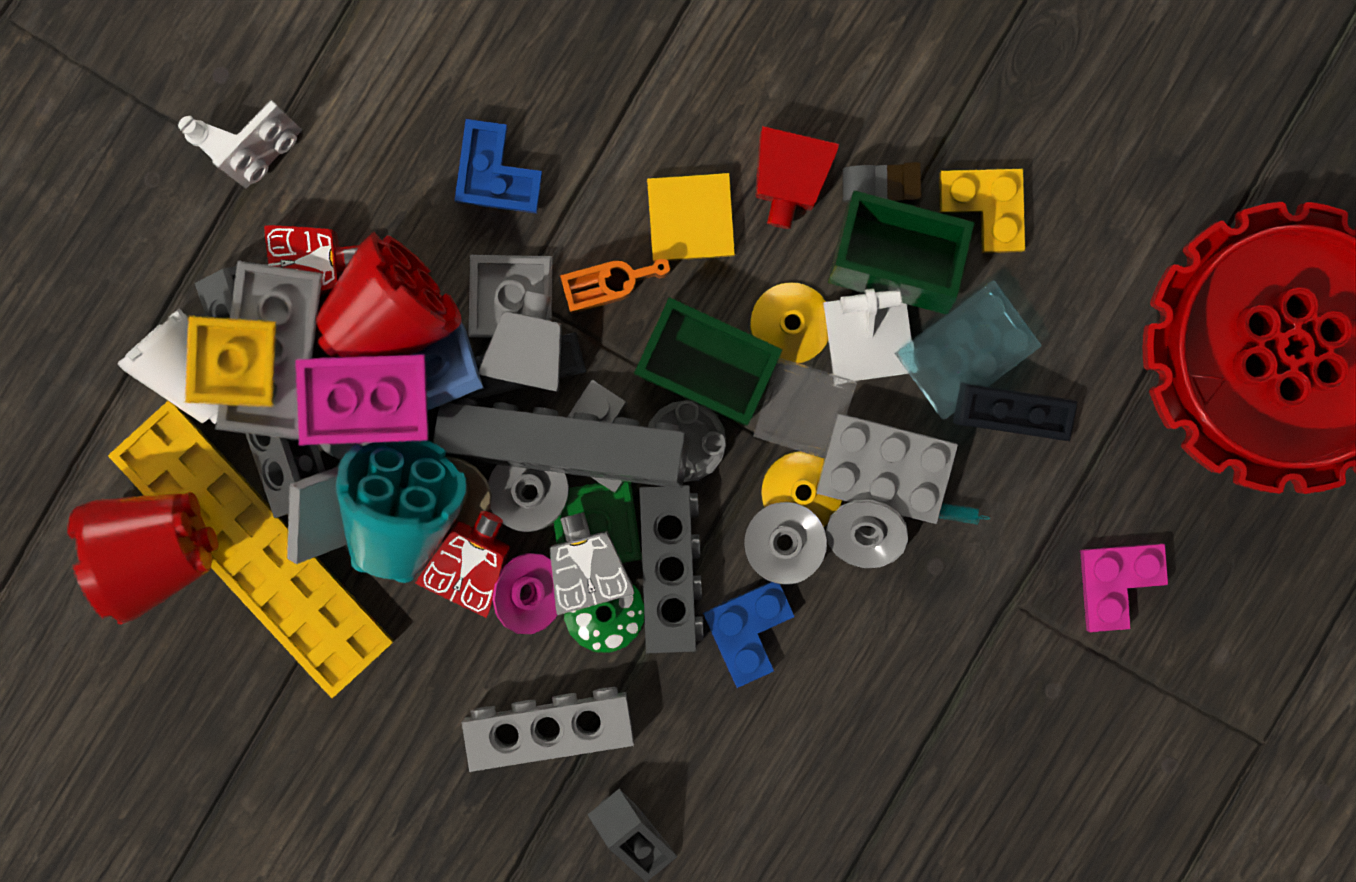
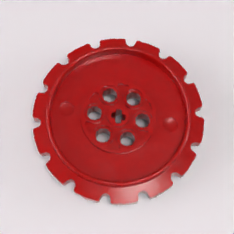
[1142,202,1356,494]

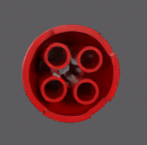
[316,232,462,358]
[67,492,219,625]

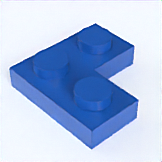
[455,119,543,214]
[703,581,795,688]

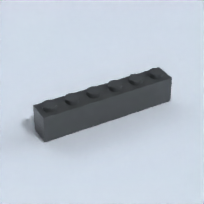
[433,397,690,489]

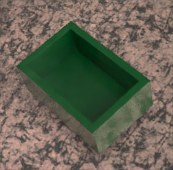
[828,190,974,315]
[634,297,783,426]

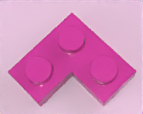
[1080,544,1168,632]

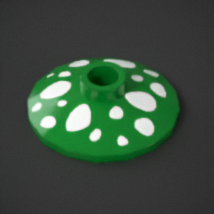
[564,585,644,653]

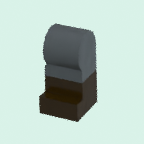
[842,162,921,204]

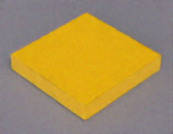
[647,173,735,262]
[185,316,276,407]

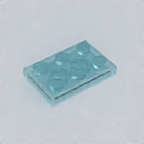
[894,280,1042,419]

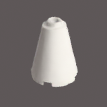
[117,309,218,424]

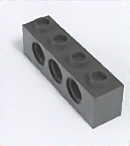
[640,485,703,654]

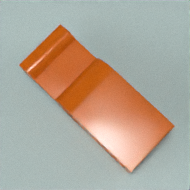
[560,259,670,314]

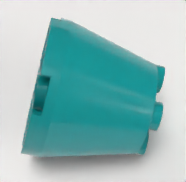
[336,440,466,583]

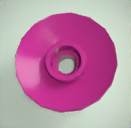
[492,553,557,634]

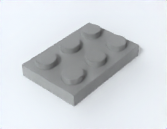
[816,413,958,524]

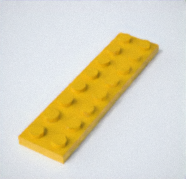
[108,401,395,698]

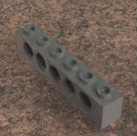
[195,262,326,518]

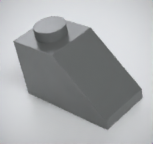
[588,789,678,882]

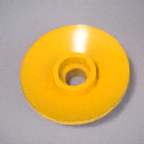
[750,282,828,364]
[761,451,842,527]

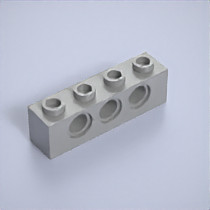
[462,687,634,772]

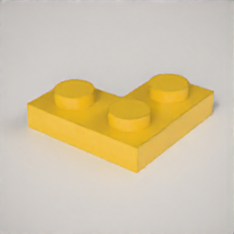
[939,169,1025,253]

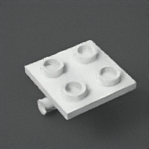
[179,101,302,189]
[823,289,916,384]

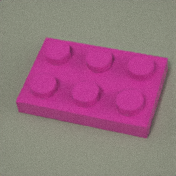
[296,355,429,445]

